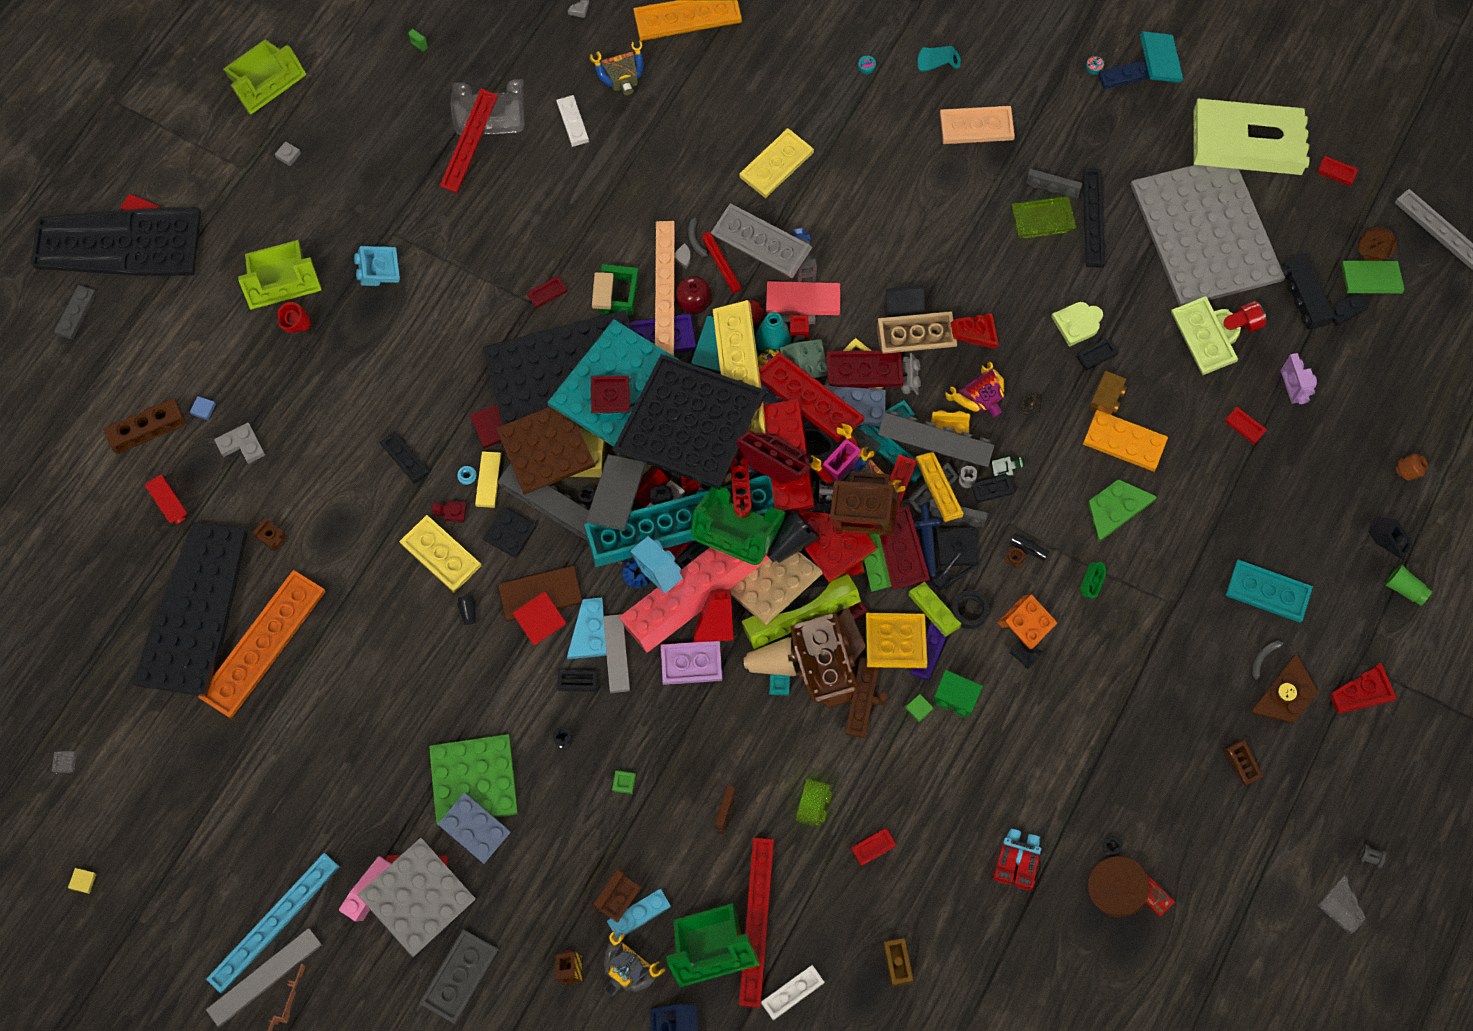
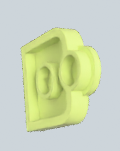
[1052,302,1103,347]

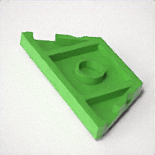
[1088,479,1157,542]

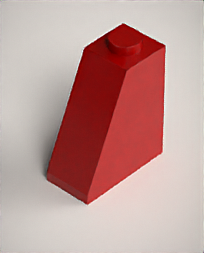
[145,475,188,525]
[694,588,733,643]

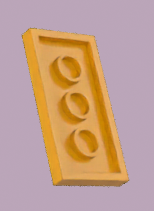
[1083,410,1168,472]

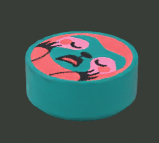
[1086,56,1104,74]

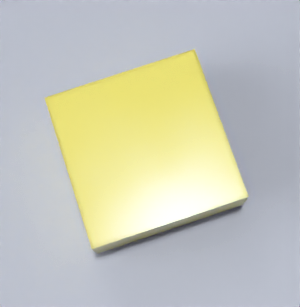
[68,868,97,894]

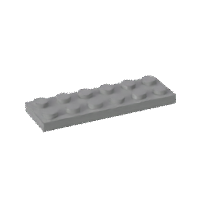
[711,203,812,278]

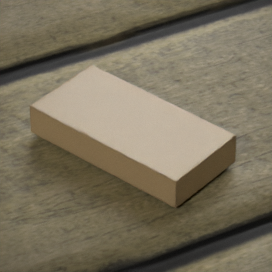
[592,273,614,309]

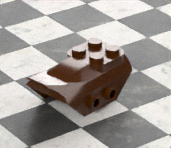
[790,613,859,707]

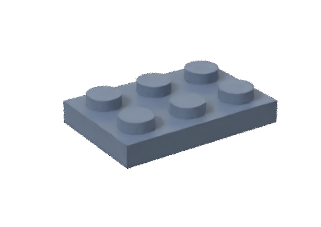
[438,792,511,864]

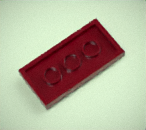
[826,351,903,387]
[875,506,930,590]

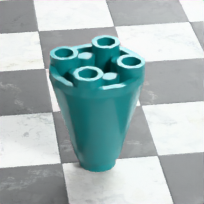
[755,312,792,353]

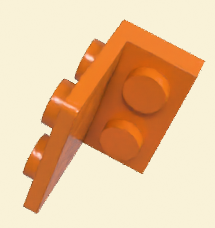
[997,594,1057,649]

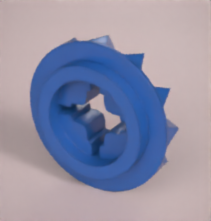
[622,559,651,588]

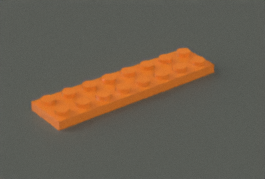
[198,570,326,719]

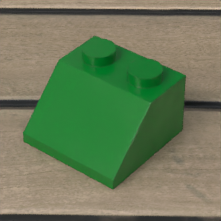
[933,670,983,718]

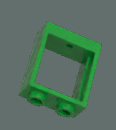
[597,264,639,315]

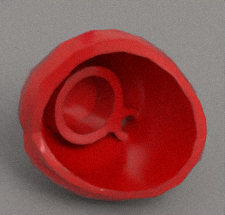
[277,302,311,333]

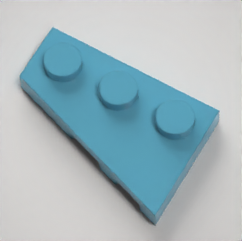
[567,598,607,659]

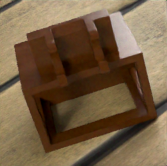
[830,471,899,536]

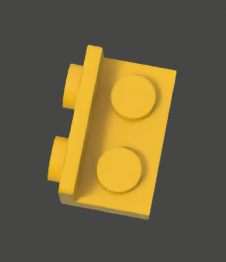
[931,410,970,435]

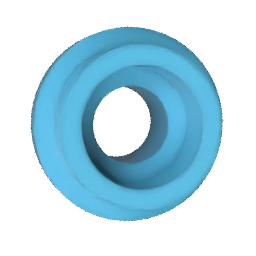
[457,466,477,485]

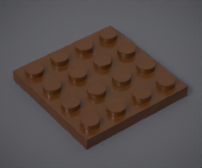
[496,407,595,495]

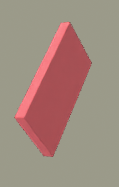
[766,281,840,315]

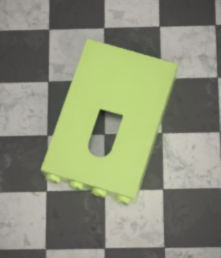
[1194,99,1309,175]

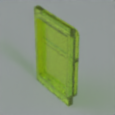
[1012,196,1076,238]

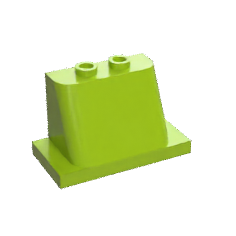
[223,39,307,115]
[238,240,322,310]

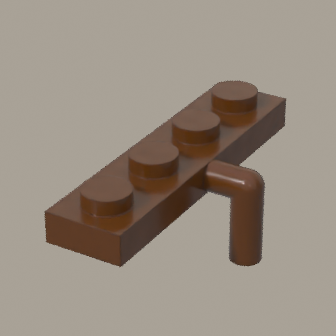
[845,657,887,739]

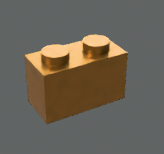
[1089,371,1127,415]
[882,938,913,987]

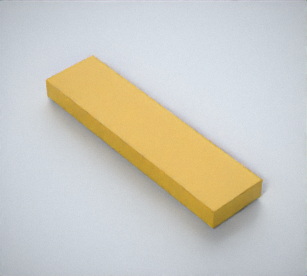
[915,451,963,522]

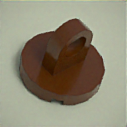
[1358,227,1397,261]

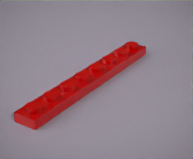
[739,838,774,1008]

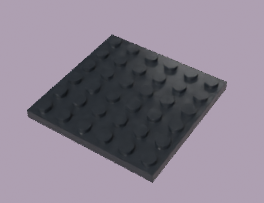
[613,354,766,490]

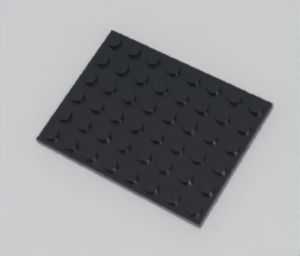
[483,310,632,429]

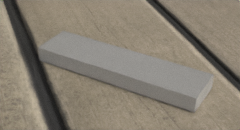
[603,614,630,693]

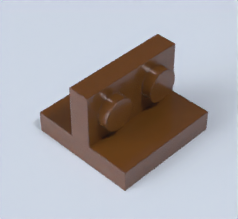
[593,869,641,923]

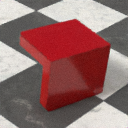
[790,315,809,341]

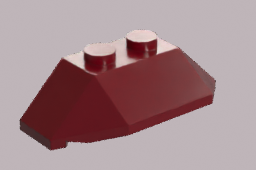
[736,430,811,484]

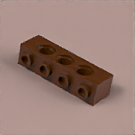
[103,399,187,455]

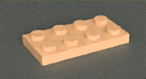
[940,106,1015,144]

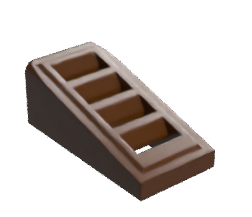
[1223,740,1263,785]

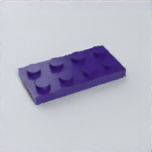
[630,314,696,353]

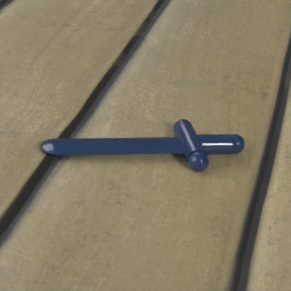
[914,503,941,577]

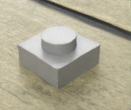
[275,141,301,166]

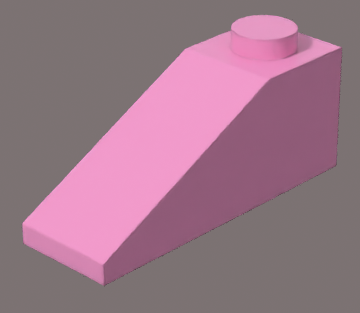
[339,856,391,921]

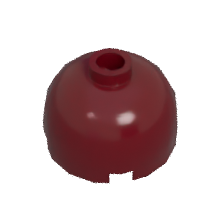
[675,276,712,314]

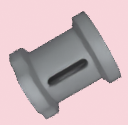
[958,466,977,488]

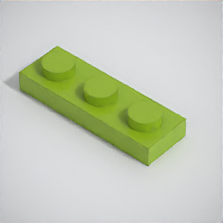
[908,582,961,637]

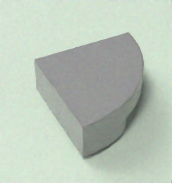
[568,0,590,18]
[674,244,690,268]

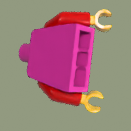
[809,423,861,483]

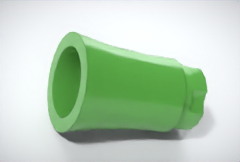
[1384,564,1432,606]

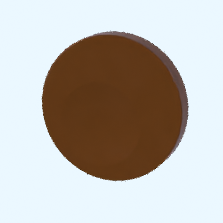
[1088,856,1150,917]

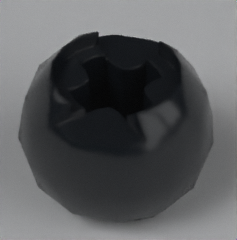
[649,484,673,505]

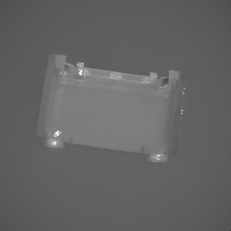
[450,79,525,135]

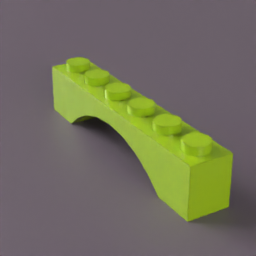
[742,574,861,649]

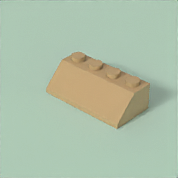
[877,312,957,354]

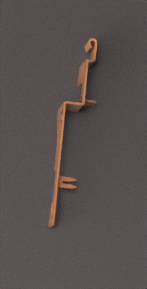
[268,964,305,1031]

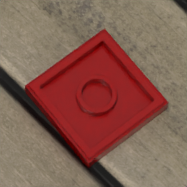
[512,591,567,646]

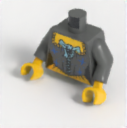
[603,929,665,997]

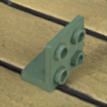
[780,339,827,378]

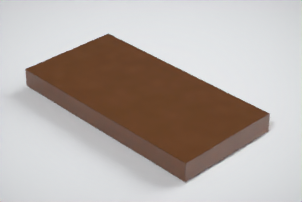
[498,566,582,622]

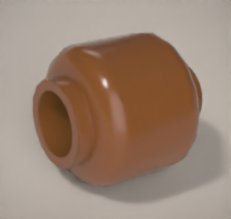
[1396,453,1428,481]

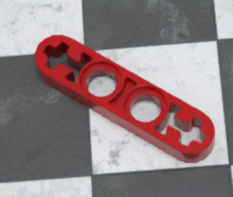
[731,450,751,518]

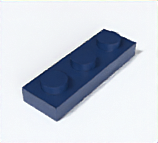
[1098,60,1150,89]

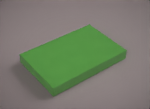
[1341,261,1404,293]

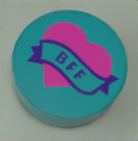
[858,56,876,74]

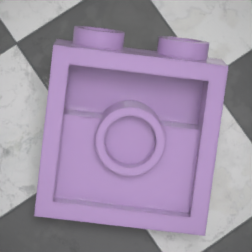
[1281,353,1317,404]

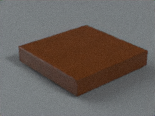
[715,786,736,834]

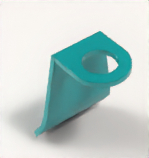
[917,46,961,71]

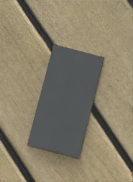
[587,455,646,531]
[419,929,499,1025]

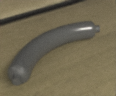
[688,218,708,257]
[1252,640,1283,680]

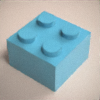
[630,536,683,594]

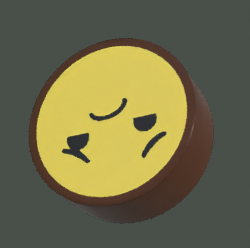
[1276,682,1298,703]

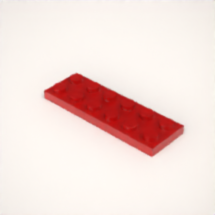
[759,352,865,443]
[763,398,815,513]

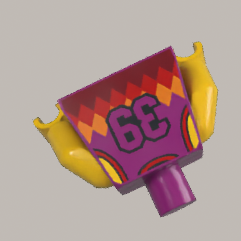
[945,362,1004,417]

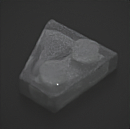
[1318,876,1366,935]

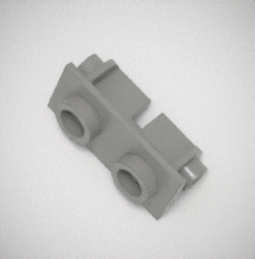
[901,353,921,394]

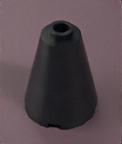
[766,510,820,563]

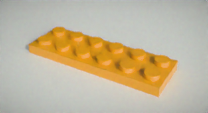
[633,0,742,41]

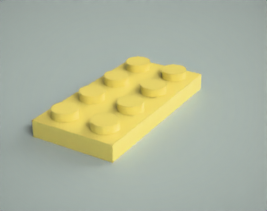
[739,128,814,198]
[399,515,482,593]

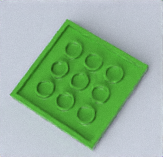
[429,734,518,826]

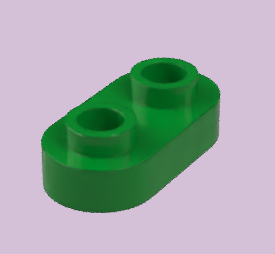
[1080,562,1106,598]

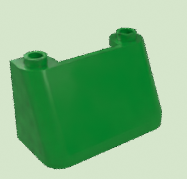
[691,487,785,565]

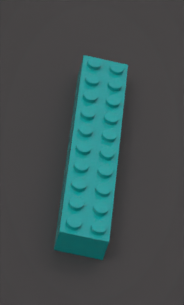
[584,475,775,567]

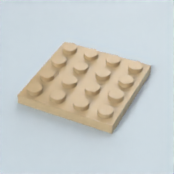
[731,552,823,625]

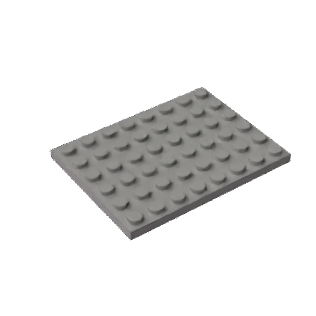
[1130,165,1285,307]

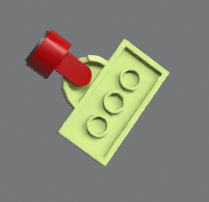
[1171,296,1267,376]

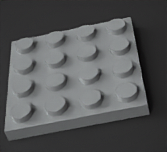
[357,838,475,957]

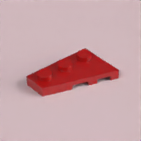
[950,313,999,349]
[1330,663,1397,714]

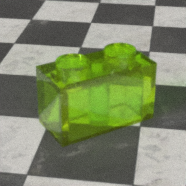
[796,779,833,828]

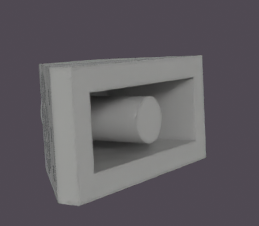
[818,479,834,503]

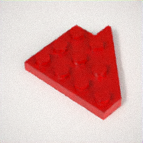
[798,510,879,583]

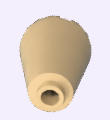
[744,637,799,676]

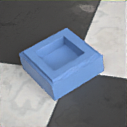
[190,396,216,420]

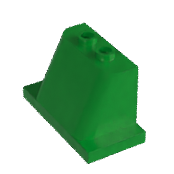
[666,903,760,987]

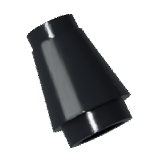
[456,595,476,625]

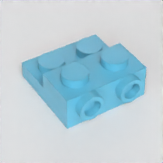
[354,246,400,286]

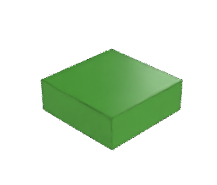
[408,29,428,52]
[905,694,934,723]
[612,770,636,794]

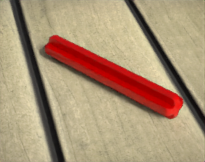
[702,232,741,293]

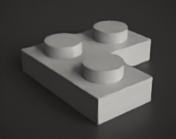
[214,422,265,464]

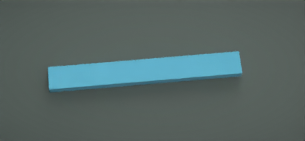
[206,853,340,994]

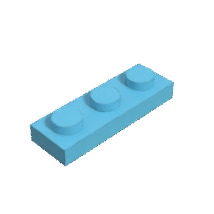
[607,889,671,938]

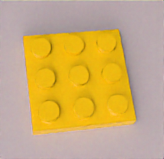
[866,613,927,668]

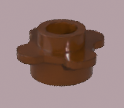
[1004,546,1027,569]

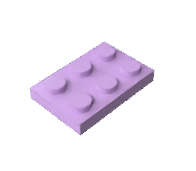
[661,641,722,685]

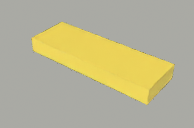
[475,451,502,508]

